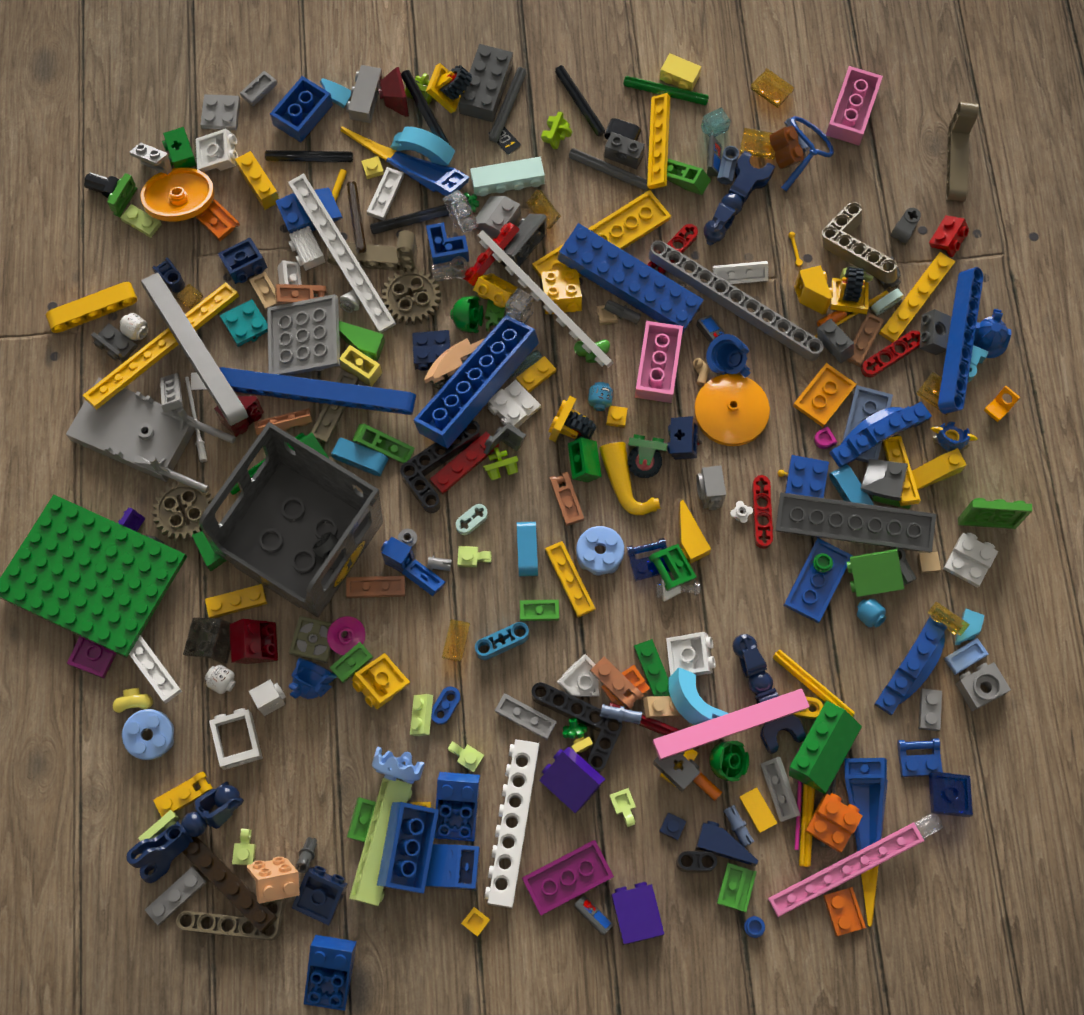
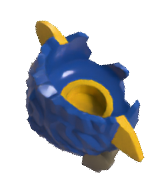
[930,422,978,451]

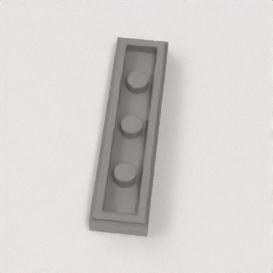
[160,373,183,412]

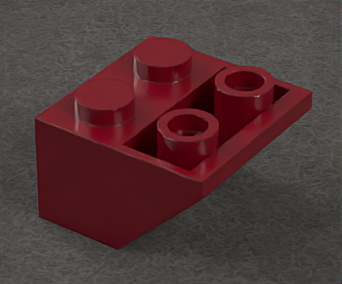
[214,396,264,437]
[230,618,278,664]

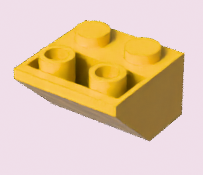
[794,265,833,315]

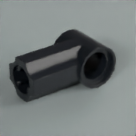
[84,172,119,198]

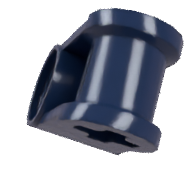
[152,257,185,293]

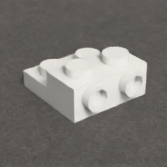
[196,129,238,172]
[488,380,541,428]
[943,533,998,588]
[666,632,716,676]

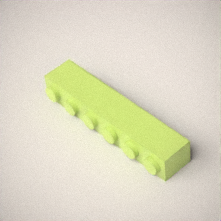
[349,778,412,906]

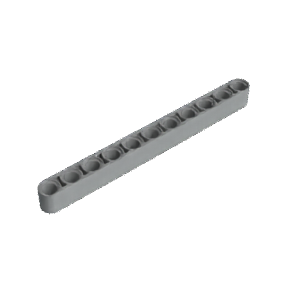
[649,240,823,361]
[141,273,248,426]

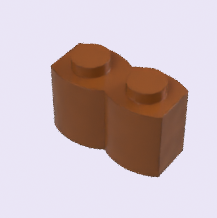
[770,126,804,169]

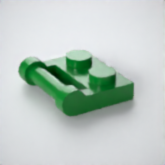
[648,544,697,591]

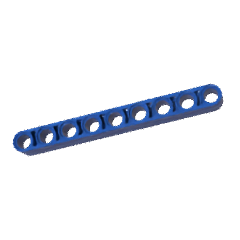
[938,267,983,414]

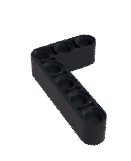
[400,420,481,513]
[532,682,623,773]

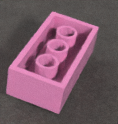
[826,66,883,145]
[634,321,683,403]

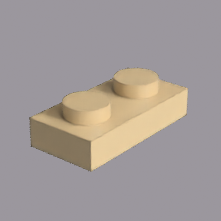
[249,272,281,312]
[643,696,682,718]

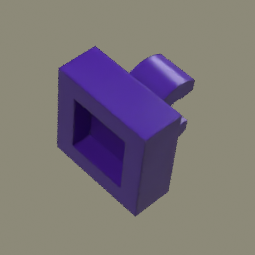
[118,507,145,532]

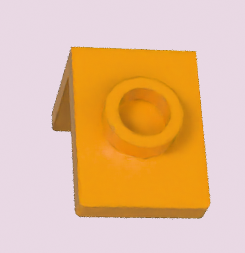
[983,386,1020,422]

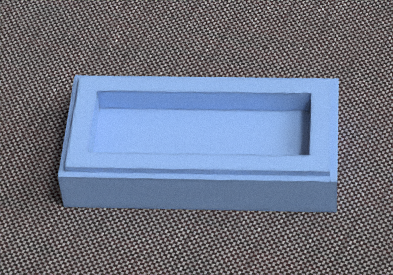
[944,638,989,675]

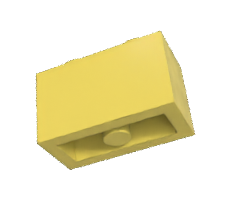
[660,53,701,91]
[340,345,382,387]

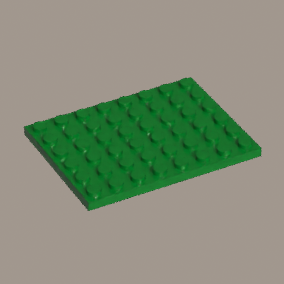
[0,494,187,658]

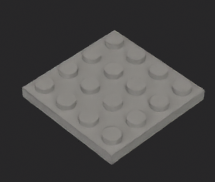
[267,294,340,376]

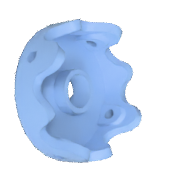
[576,526,624,576]
[122,709,174,760]
[372,747,425,784]

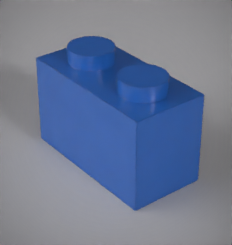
[381,536,415,573]

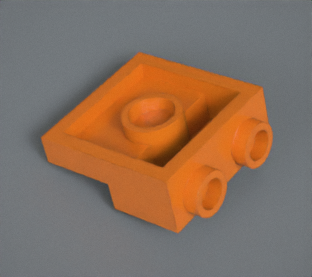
[805,793,863,853]

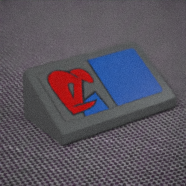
[707,135,722,177]
[696,315,726,343]
[574,895,613,936]

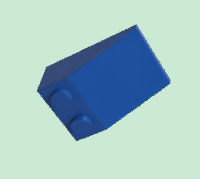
[276,188,343,233]

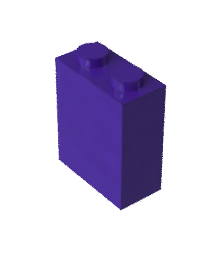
[539,746,606,813]
[611,882,664,945]

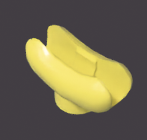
[113,688,153,713]

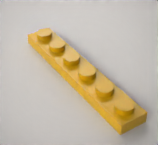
[647,93,670,190]
[879,252,955,343]

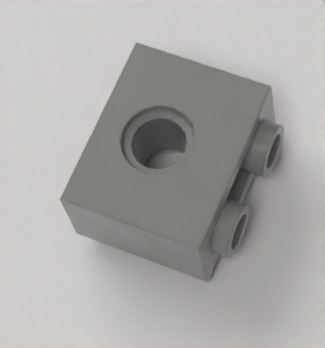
[696,465,726,510]
[956,662,1011,711]

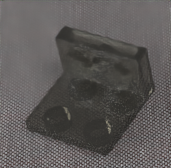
[183,618,231,663]

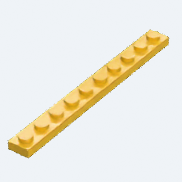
[83,282,239,410]

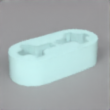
[871,288,904,316]
[456,504,488,535]

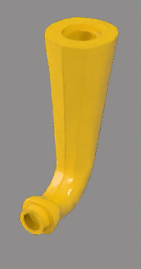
[599,442,661,515]

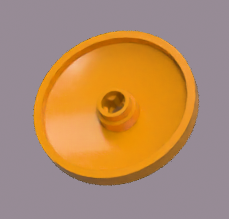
[141,168,214,222]
[694,374,770,446]

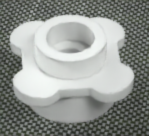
[730,501,753,523]

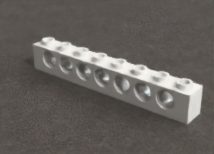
[485,739,539,909]

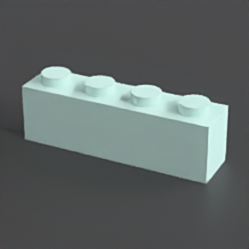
[470,156,545,196]

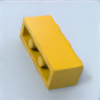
[235,151,279,210]

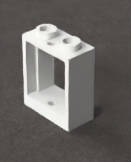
[209,708,263,770]

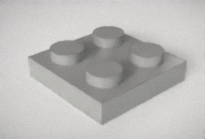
[200,94,240,130]

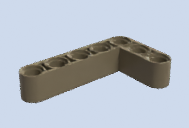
[946,102,979,202]
[822,202,898,283]
[327,231,418,272]
[176,898,286,940]

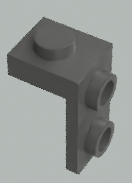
[484,423,526,455]

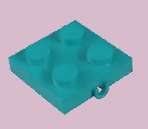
[219,299,268,347]

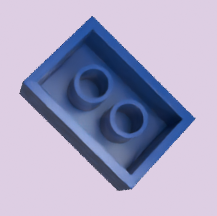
[270,76,333,142]

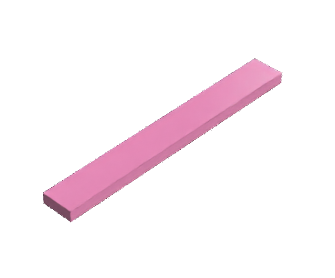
[652,689,810,760]
[768,823,924,917]

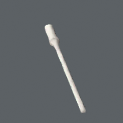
[185,377,207,462]

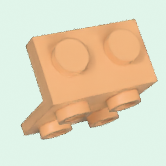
[247,857,300,904]

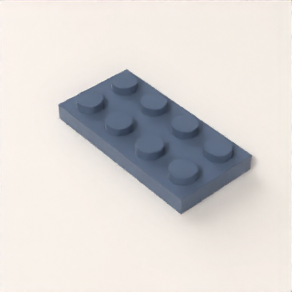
[842,385,893,463]

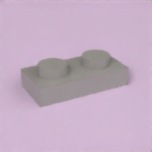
[919,688,942,731]

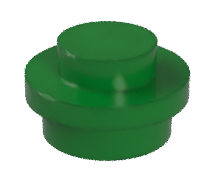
[813,553,833,573]

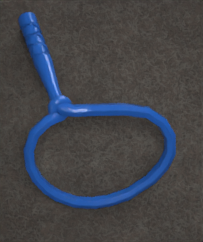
[781,116,834,192]

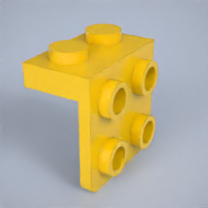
[541,269,582,314]

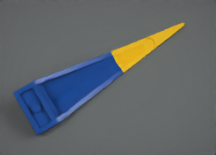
[340,127,469,198]
[845,758,888,927]

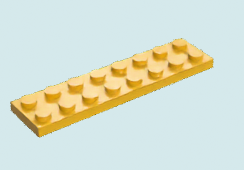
[532,190,671,279]

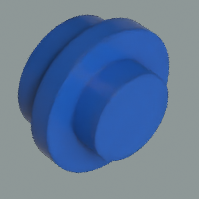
[744,916,765,938]

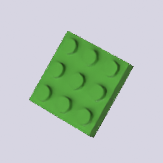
[958,498,1032,529]

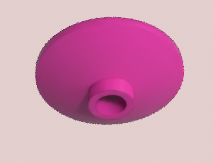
[327,616,365,655]

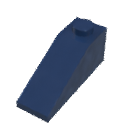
[695,821,758,866]

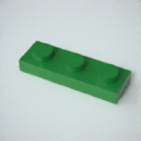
[634,639,670,696]

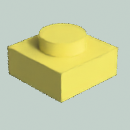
[361,156,384,179]
[571,737,593,754]

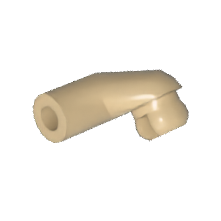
[693,358,710,386]

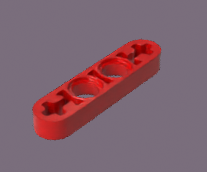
[648,224,698,274]
[861,330,920,378]
[752,475,773,549]

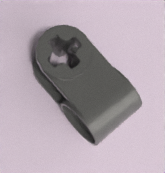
[890,208,921,245]

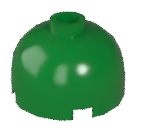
[450,296,484,333]
[709,740,749,781]

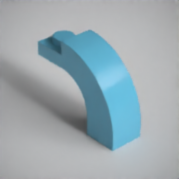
[390,126,455,166]
[669,668,729,726]

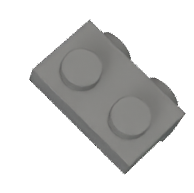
[130,143,172,175]

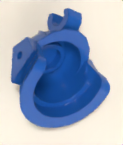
[973,309,1012,358]
[706,334,751,378]
[289,658,337,699]

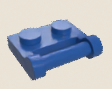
[897,738,943,777]

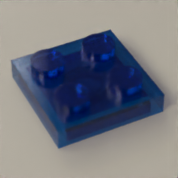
[929,771,973,817]

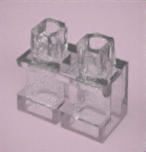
[442,190,478,233]

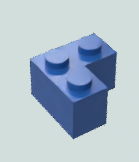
[426,222,469,268]

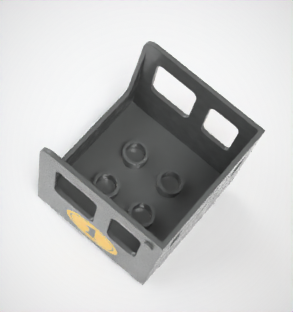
[199,422,383,618]

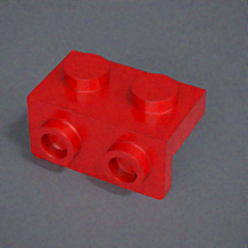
[929,215,969,257]

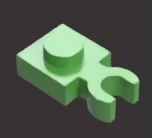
[485,300,506,332]

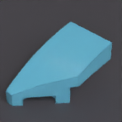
[320,78,351,108]
[954,609,985,645]

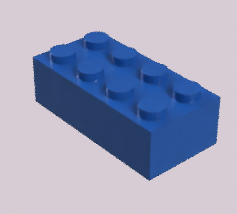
[377,802,439,894]

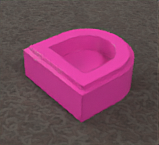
[814,426,837,449]

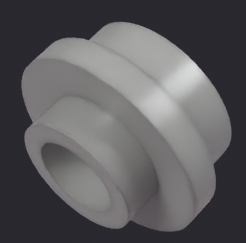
[398,529,417,547]

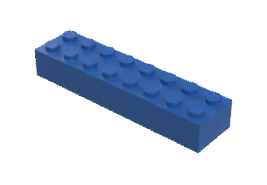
[558,223,704,335]
[414,315,539,449]

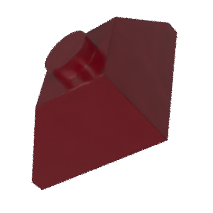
[378,67,409,117]

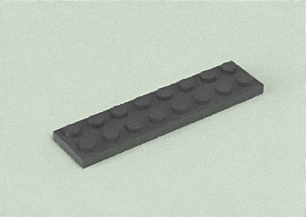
[775,492,936,553]

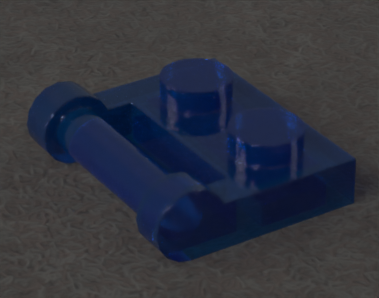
[627,538,671,581]

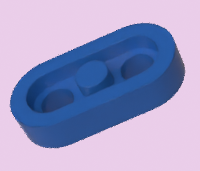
[431,686,461,725]

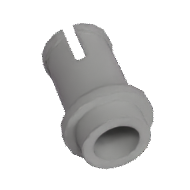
[427,555,452,572]

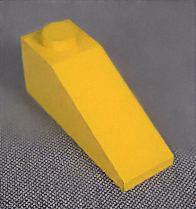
[912,448,967,490]
[679,500,711,564]

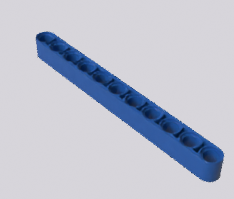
[219,367,416,415]

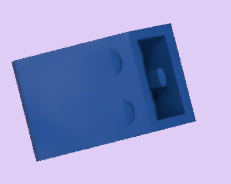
[434,772,480,841]
[425,844,480,891]
[304,935,357,1011]

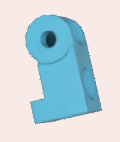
[968,345,988,382]

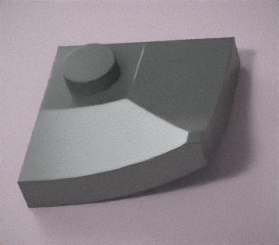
[861,459,908,501]

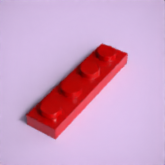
[463,222,520,287]
[430,431,499,495]

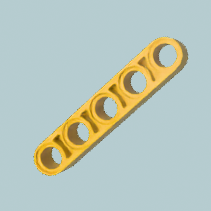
[45,282,138,333]

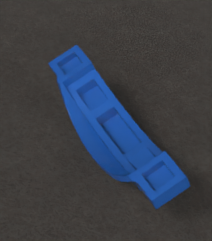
[829,401,932,468]
[874,608,953,715]

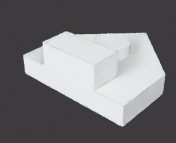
[557,654,599,696]

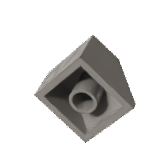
[471,196,521,238]

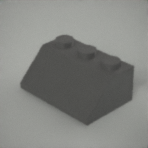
[497,214,547,267]

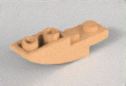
[424,338,485,384]

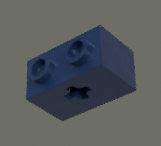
[667,416,698,460]

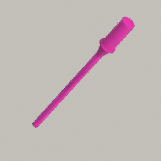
[795,749,802,850]

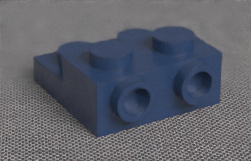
[218,238,268,284]
[412,330,450,371]
[292,866,348,926]

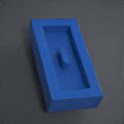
[402,560,445,596]

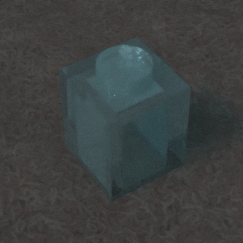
[701,107,730,137]

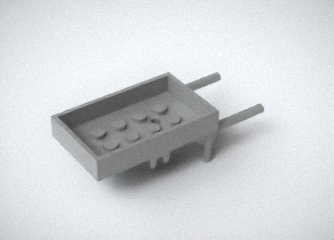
[66,377,236,493]

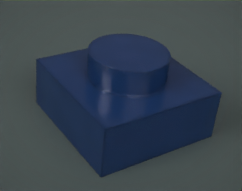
[659,813,686,841]

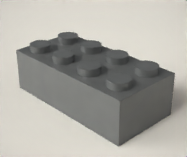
[459,44,513,122]

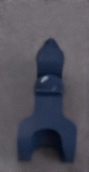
[703,151,775,246]
[732,634,806,754]
[126,781,244,883]

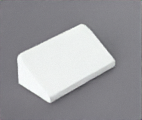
[278,260,302,285]

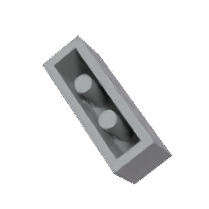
[346,65,383,123]

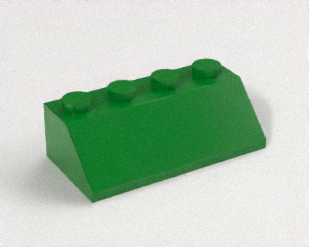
[789,700,862,794]

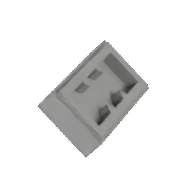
[240,71,278,106]

